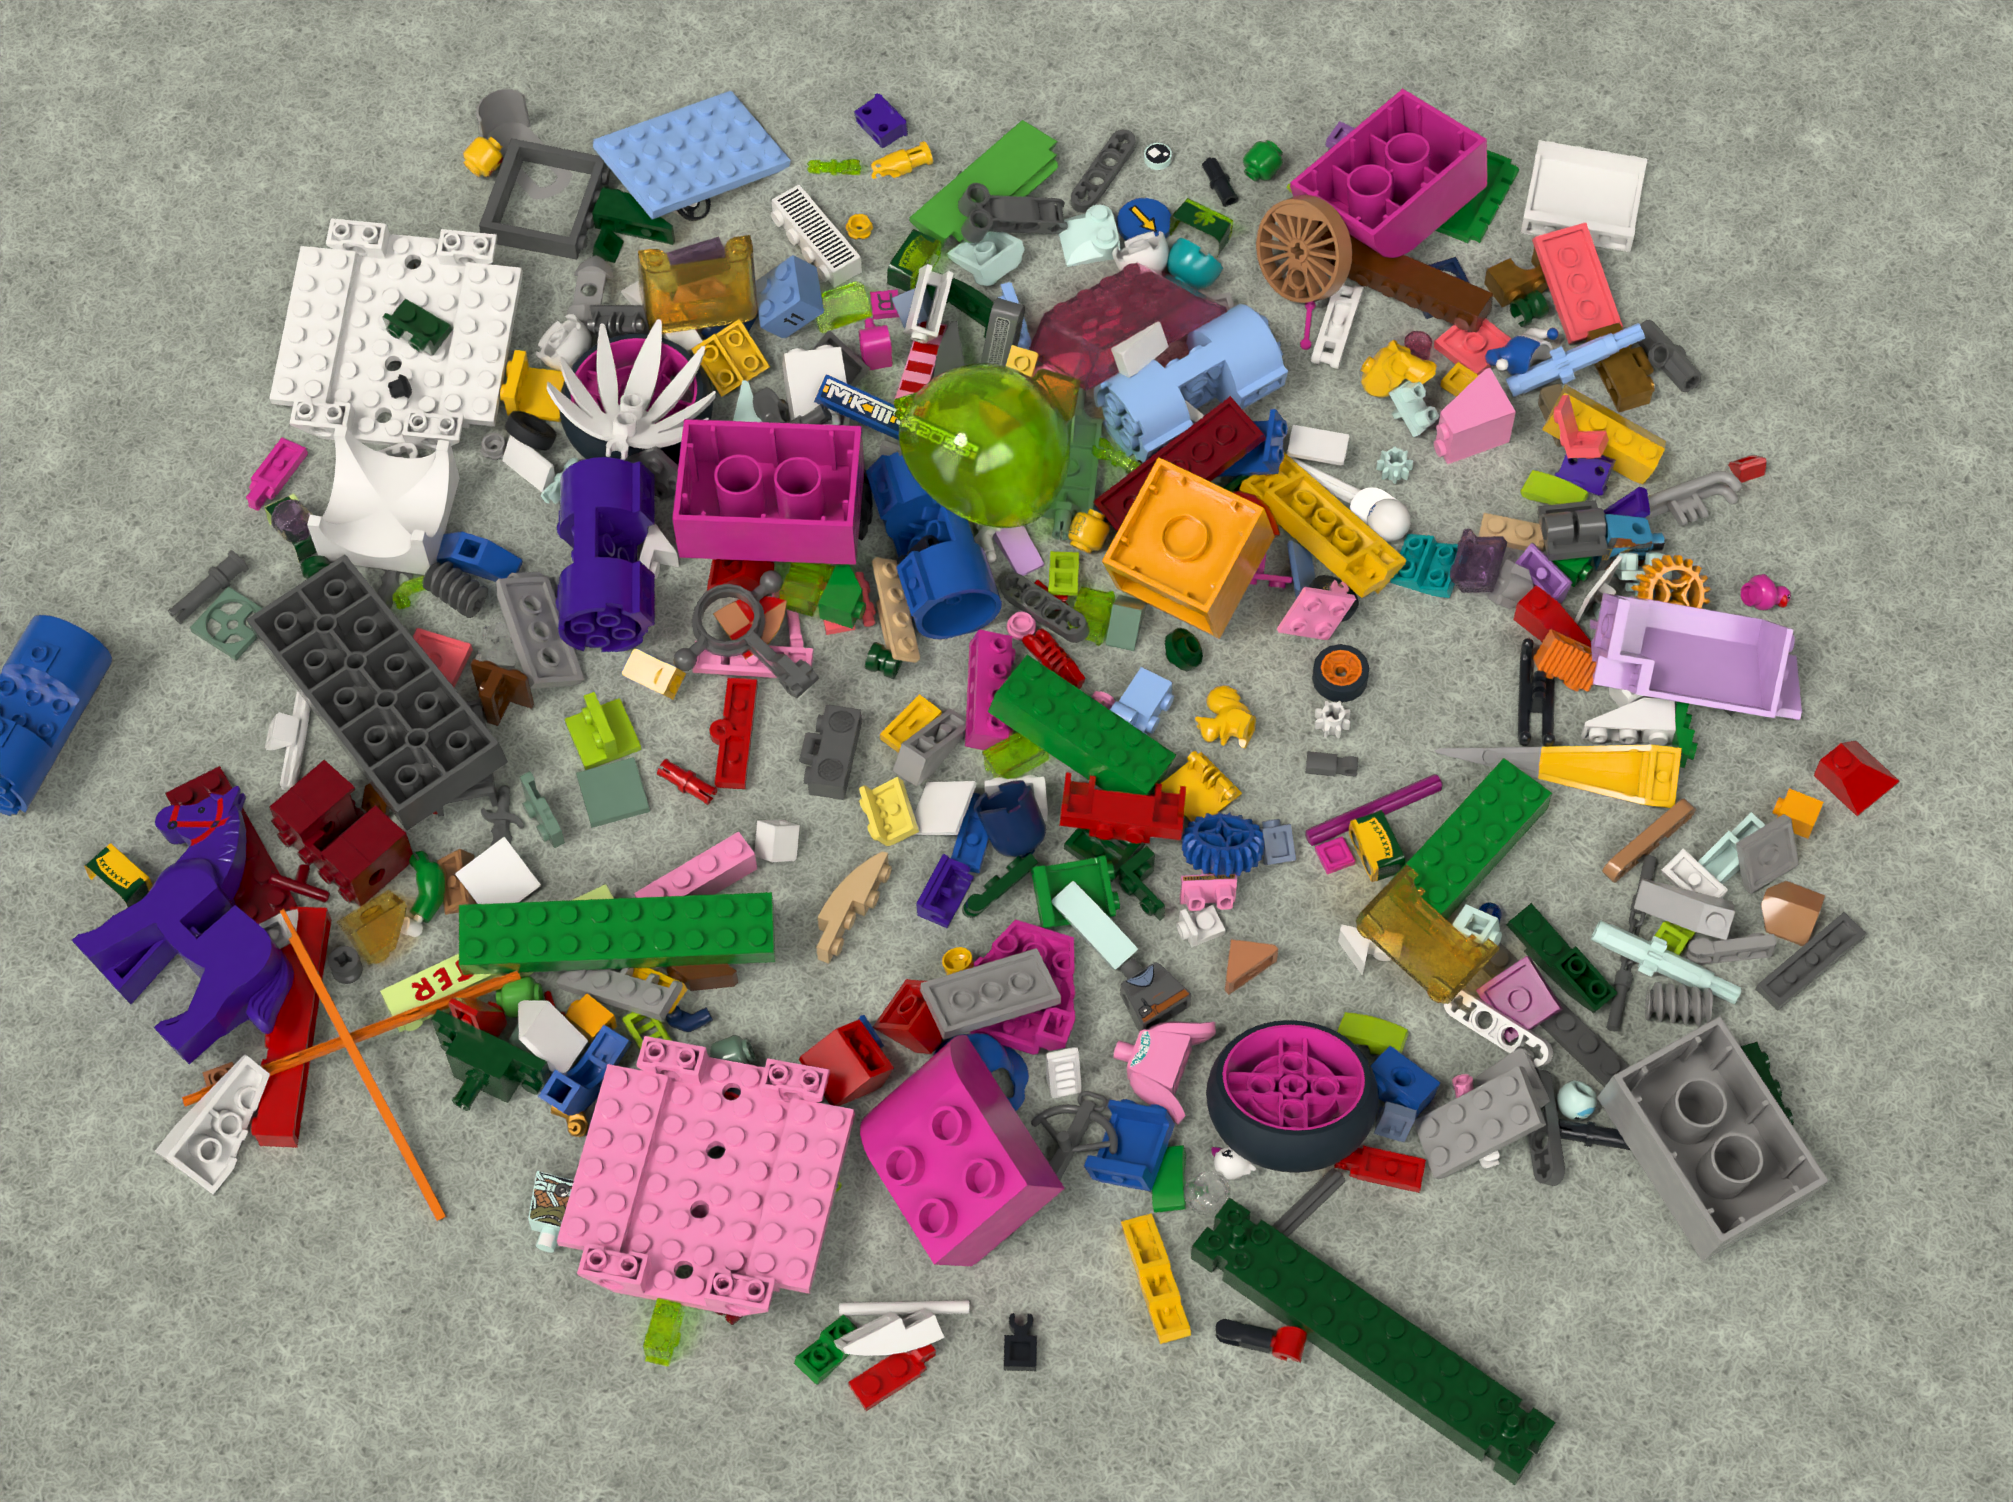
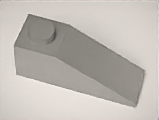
[893,708,966,787]
[1634,878,1735,940]

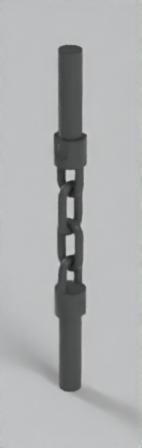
[1606,855,1656,1032]

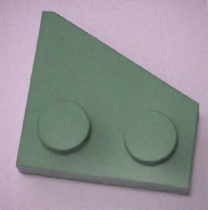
[520,771,565,848]

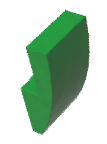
[1672,701,1698,768]
[1152,1145,1187,1213]
[794,1314,858,1385]

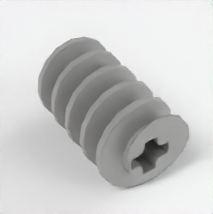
[1645,982,1713,1026]

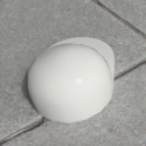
[1350,487,1411,542]

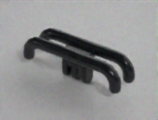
[1518,638,1555,747]

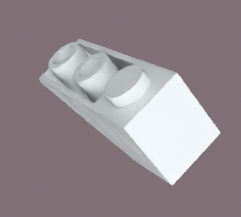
[1581,697,1676,746]

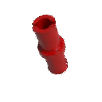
[657,759,717,805]

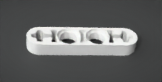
[1444,990,1553,1067]

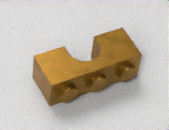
[1484,247,1548,308]

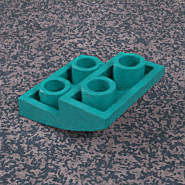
[1390,534,1467,598]

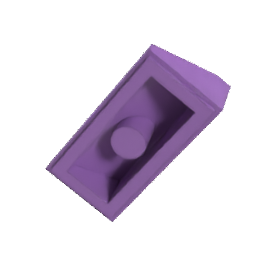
[1515,543,1572,603]

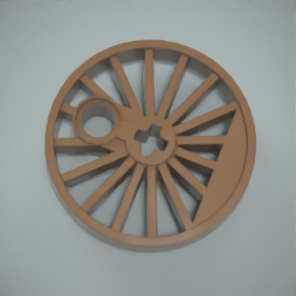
[1256,195,1352,303]

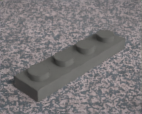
[1755,912,1866,1011]

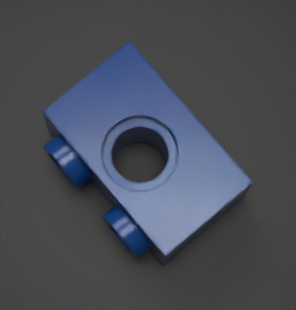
[1370,1046,1441,1119]

